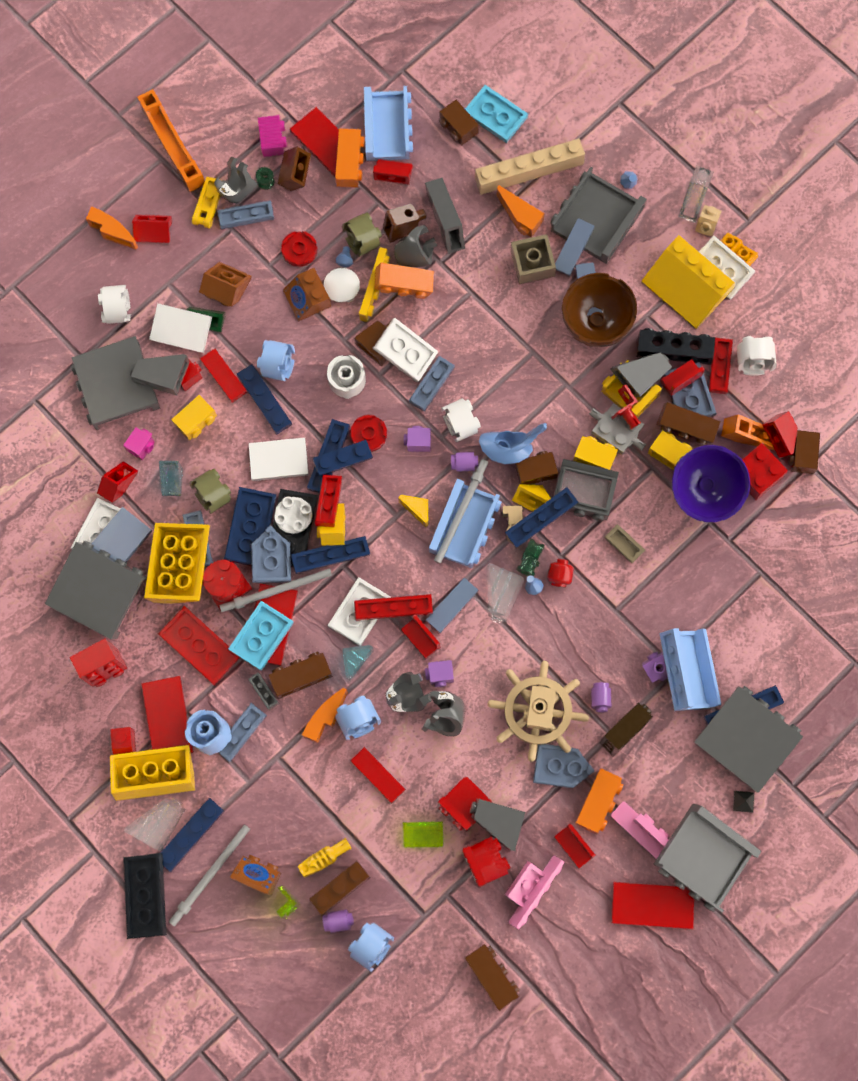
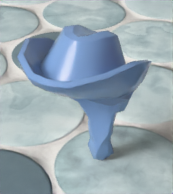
[479,423,547,464]

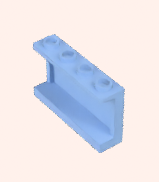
[364,86,413,161]
[429,479,502,568]
[659,628,721,711]

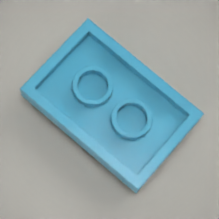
[465,85,528,143]
[228,601,294,671]

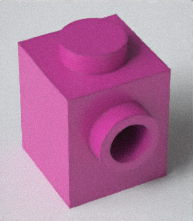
[123,427,155,460]

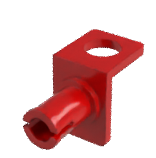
[611,384,641,430]

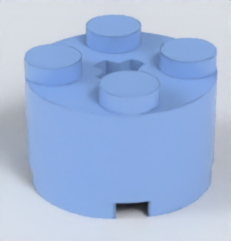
[257,340,295,381]
[335,696,381,740]
[185,710,232,755]
[348,923,394,972]

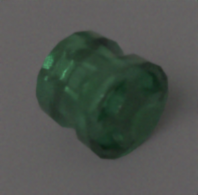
[255,167,275,190]
[523,538,545,562]
[516,555,540,577]

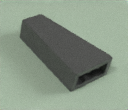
[425,178,465,254]

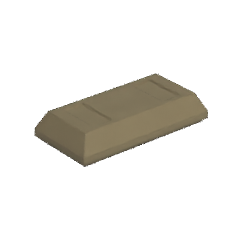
[604,524,645,563]

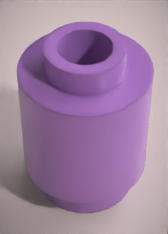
[451,452,478,471]
[591,682,611,712]
[323,909,354,933]

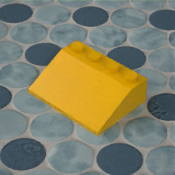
[641,235,735,329]
[144,523,210,604]

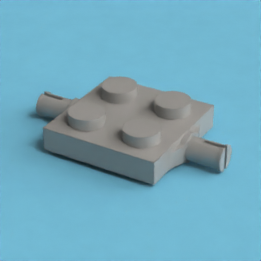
[589,403,646,455]

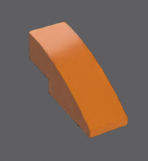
[86,206,138,250]
[302,688,348,743]

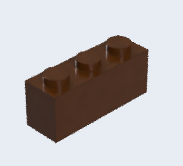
[656,402,721,445]
[269,652,333,699]
[309,861,371,916]
[465,944,520,1011]

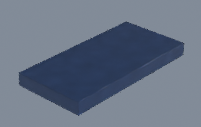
[224,487,277,566]

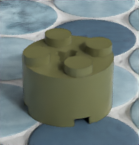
[342,212,382,257]
[189,469,231,514]

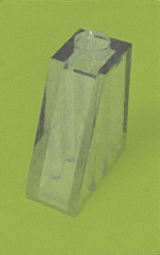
[678,166,714,223]
[487,563,524,624]
[124,797,186,852]

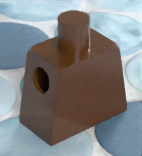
[382,204,427,243]
[354,320,392,367]

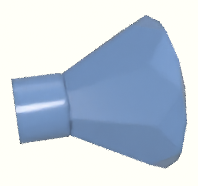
[621,171,638,189]
[336,246,353,267]
[525,575,544,595]

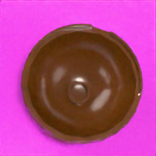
[562,273,637,347]

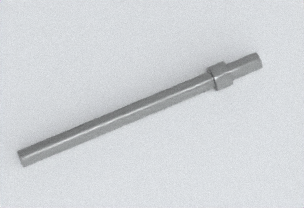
[434,459,488,564]
[220,568,332,612]
[168,824,250,927]

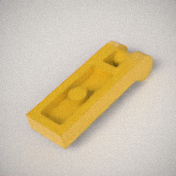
[192,176,221,229]

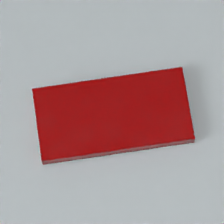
[290,107,362,178]
[254,583,298,666]
[158,606,240,686]
[141,676,194,753]
[611,882,694,929]

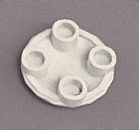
[324,268,360,302]
[274,496,312,534]

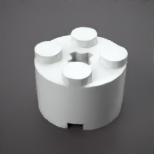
[98,285,131,324]
[737,336,777,376]
[327,355,366,399]
[441,398,481,442]

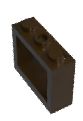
[599,702,653,757]

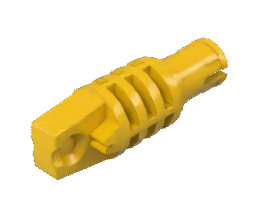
[298,838,352,878]

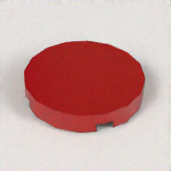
[281,231,318,267]
[350,415,387,452]

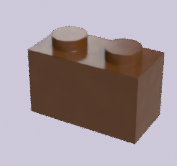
[439,99,479,145]
[277,146,311,191]
[788,430,820,474]
[515,451,558,485]

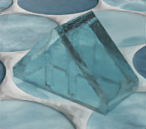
[159,460,183,496]
[342,645,374,681]

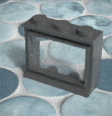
[554,459,619,522]

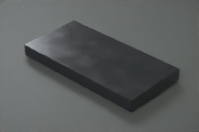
[272,489,318,568]
[123,853,167,939]

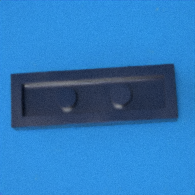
[313,440,373,477]

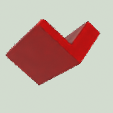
[373,159,413,185]
[132,215,172,243]
[660,359,705,396]
[401,614,441,660]
[554,823,596,869]

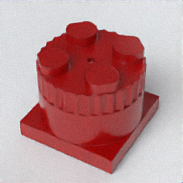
[202,559,253,611]
[462,837,510,888]

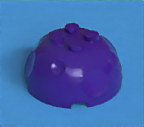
[672,445,750,522]

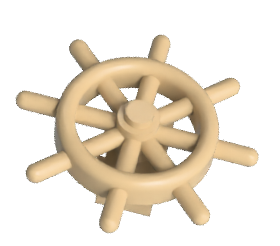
[487,661,589,762]

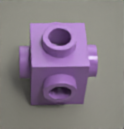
[642,651,668,683]

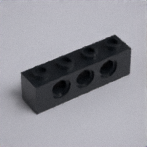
[636,328,715,365]

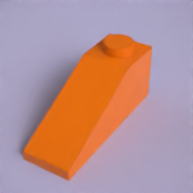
[497,185,545,238]
[721,414,775,450]

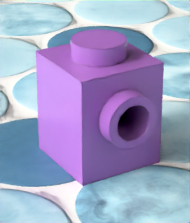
[404,426,431,452]
[425,660,454,687]

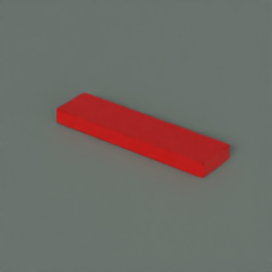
[354,594,433,621]

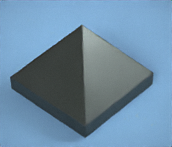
[733,791,754,813]

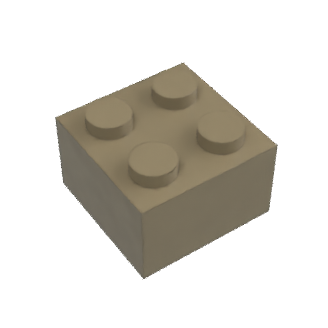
[511,234,556,284]

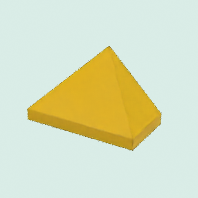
[512,484,551,512]
[398,495,429,527]

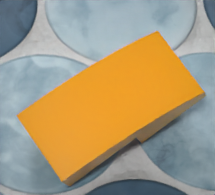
[720,233,758,266]

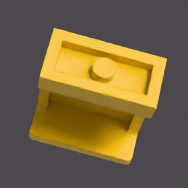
[601,360,662,418]

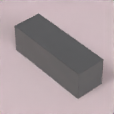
[248,672,279,711]

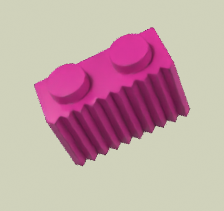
[258,115,287,157]

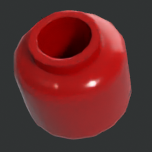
[547,559,574,588]

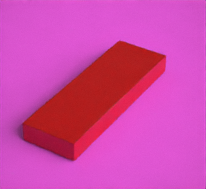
[708,337,733,394]
[200,348,247,403]
[315,475,343,527]
[350,747,406,804]

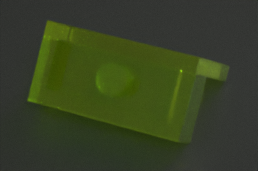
[403,822,444,848]
[276,885,301,918]

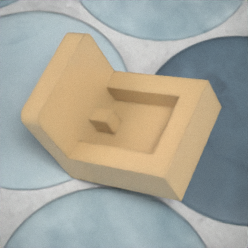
[695,205,721,237]

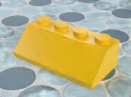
[110,745,195,801]

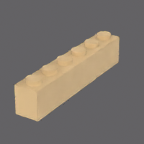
[475,139,585,195]

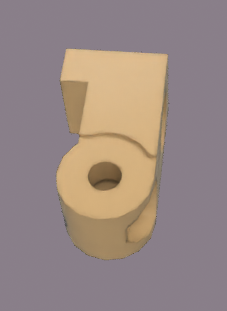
[502,506,522,543]

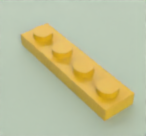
[359,247,390,322]

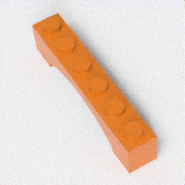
[137,89,205,192]

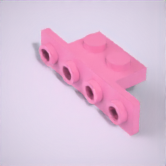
[611,802,669,859]
[505,856,564,929]

